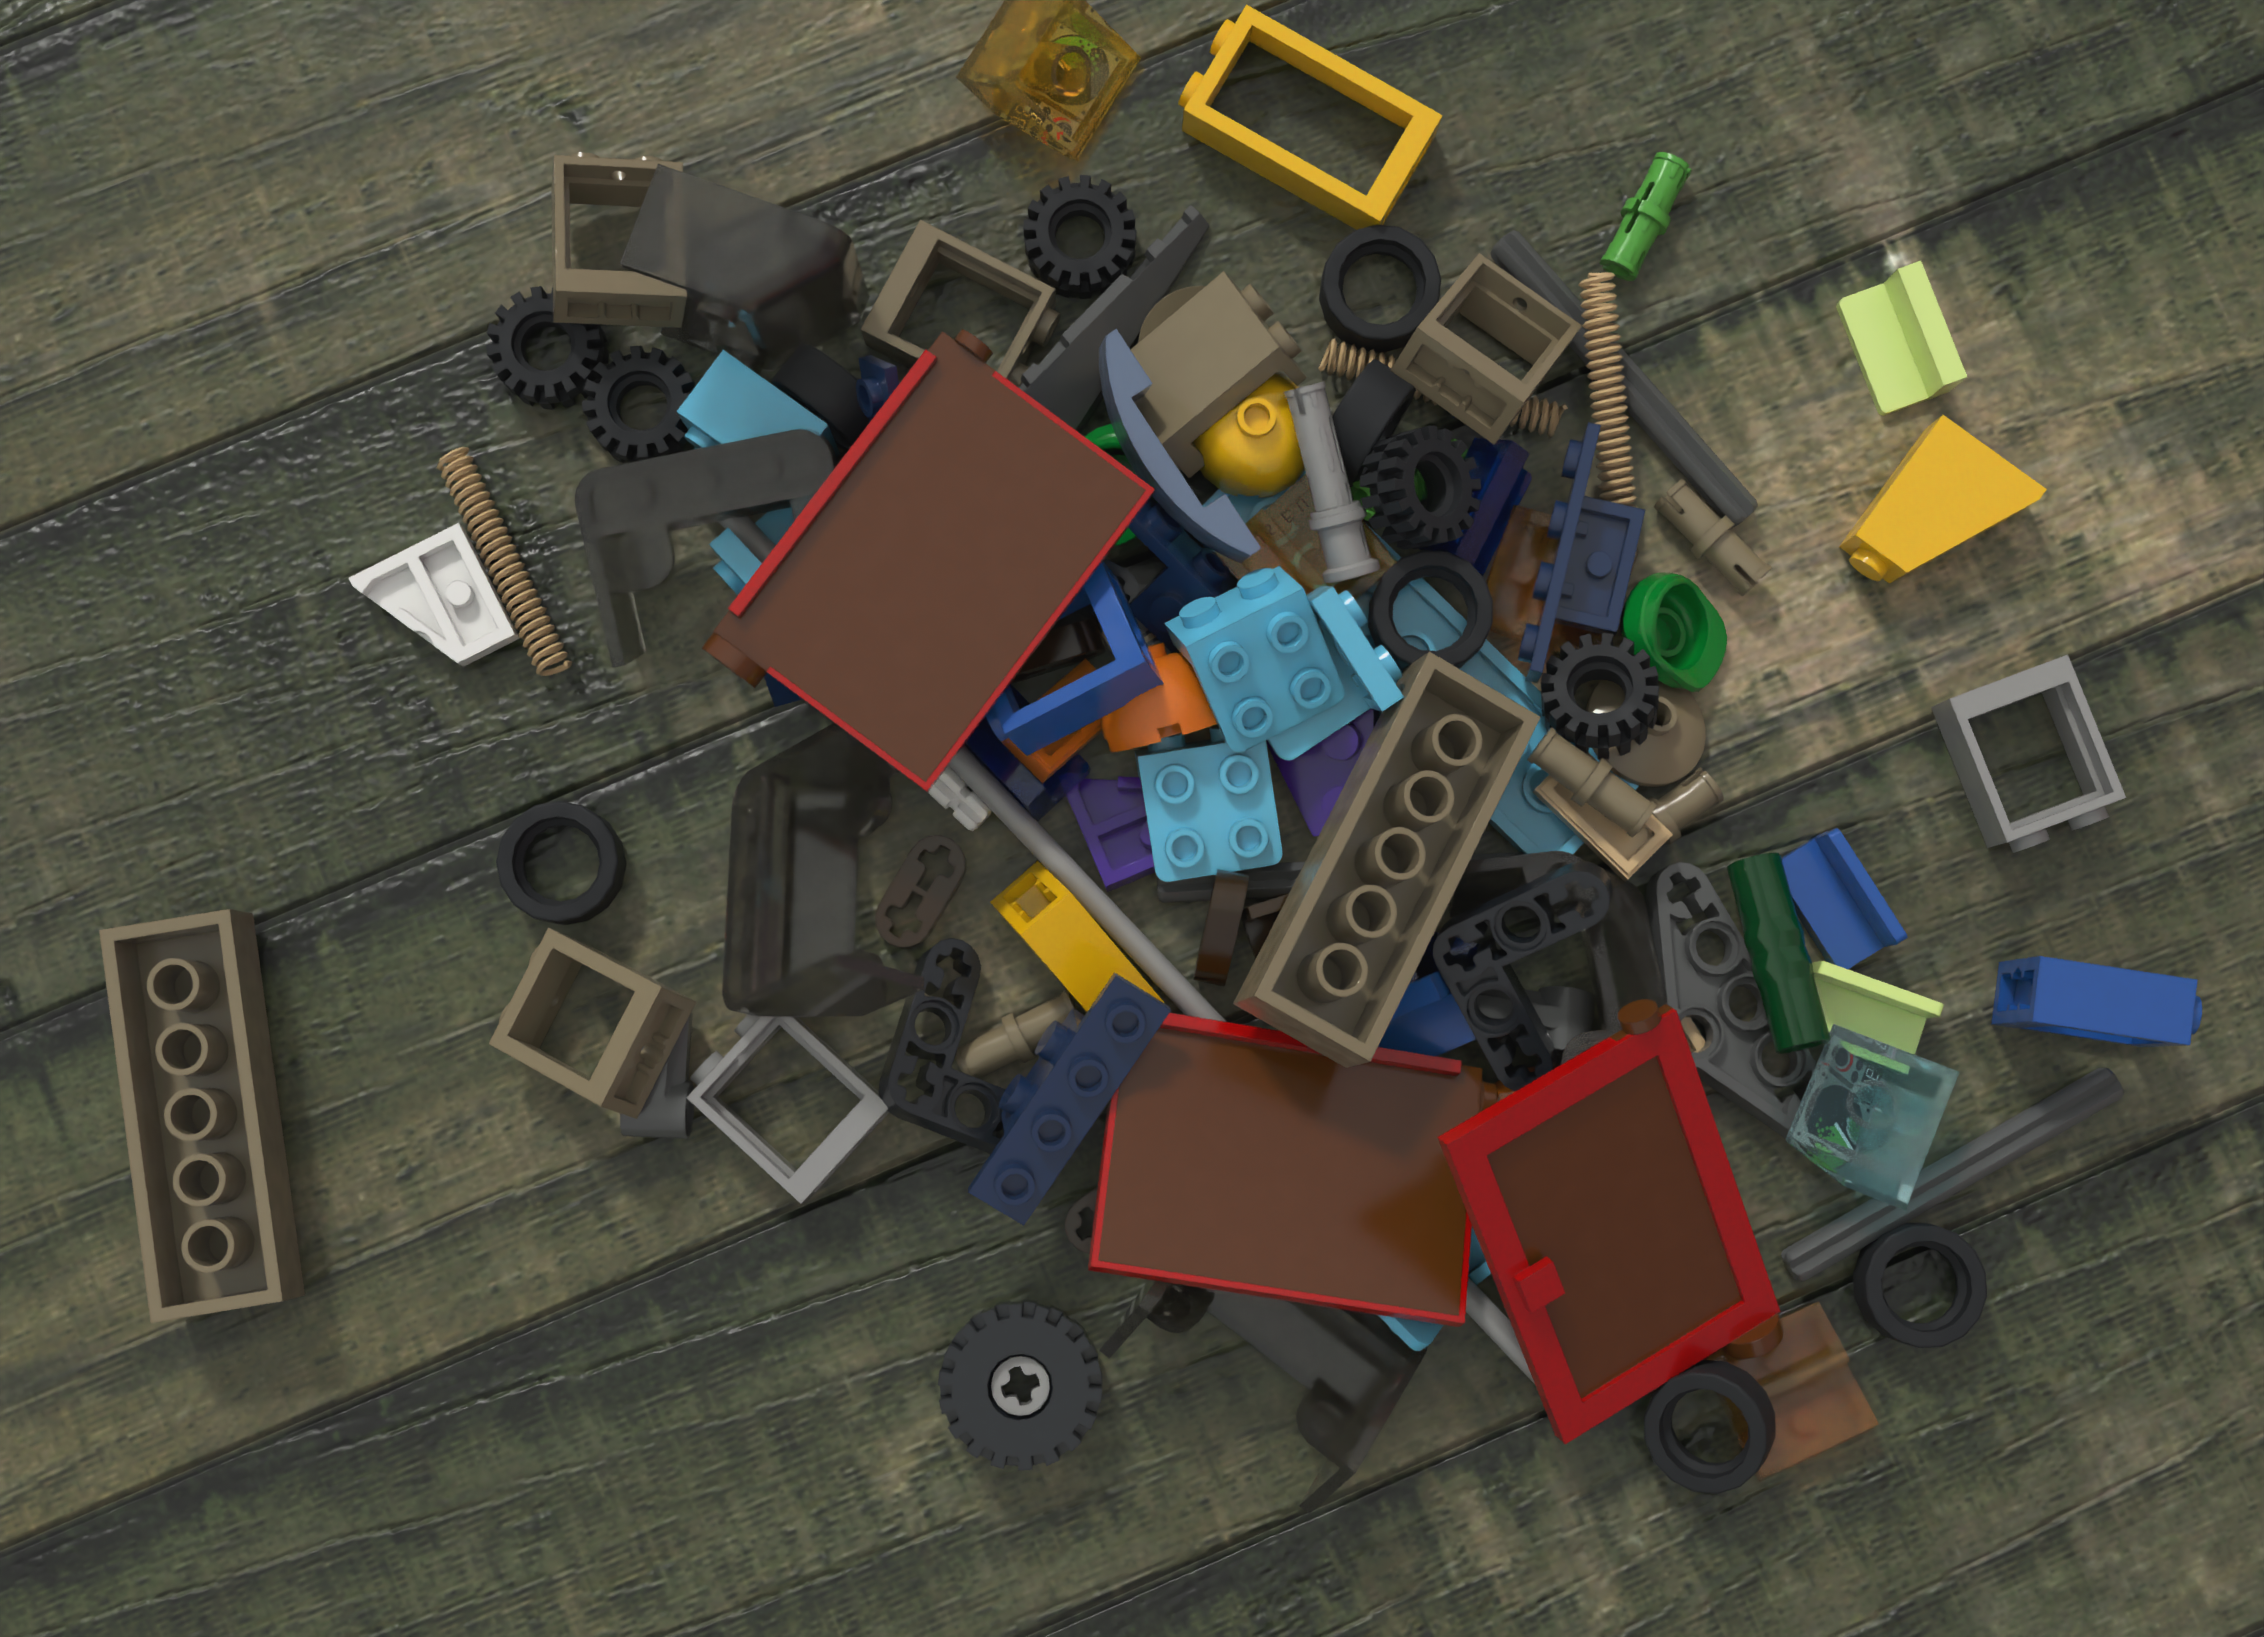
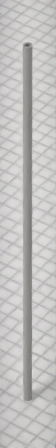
[691,476,1535,1384]

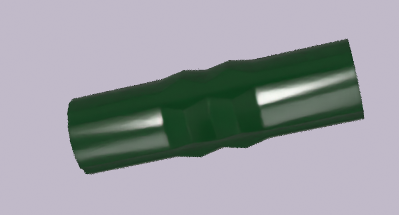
[1727,853,1831,1054]

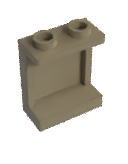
[1130,271,1307,478]

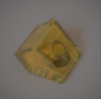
[956,0,1141,160]

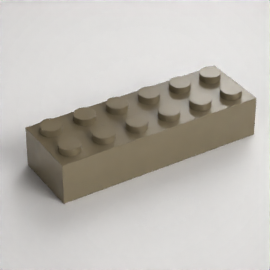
[1233,651,1541,1068]
[99,909,305,1323]

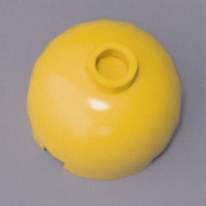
[1193,372,1305,498]

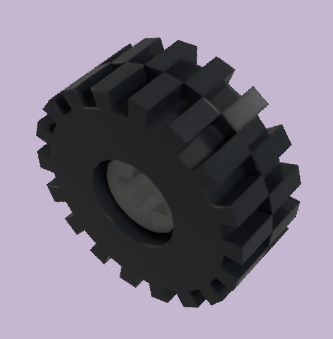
[938,1299,1102,1471]

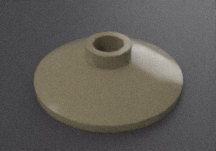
[1585,680,1706,787]

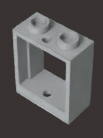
[1931,655,2126,853]
[686,1001,889,1204]

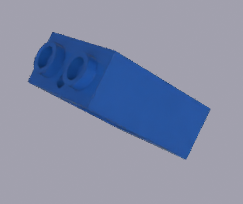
[986,561,1164,756]
[1991,956,2202,1047]

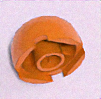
[1100,642,1217,752]

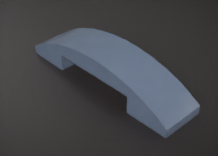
[1099,329,1261,563]

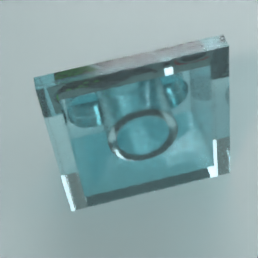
[1786,1024,1959,1211]

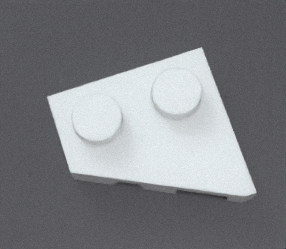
[349,523,519,667]

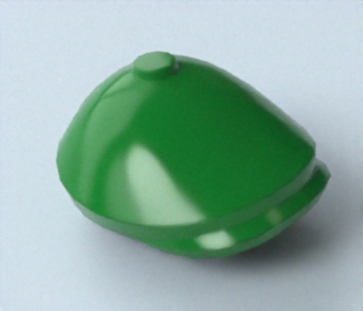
[1620,572,1727,692]

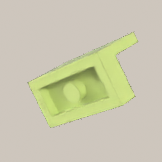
[1836,261,1967,416]
[1812,961,1944,1067]

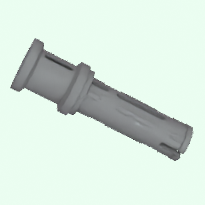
[1284,381,1381,583]

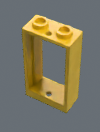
[1178,4,1443,230]

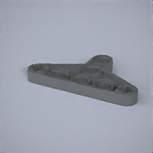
[1646,862,1820,1145]

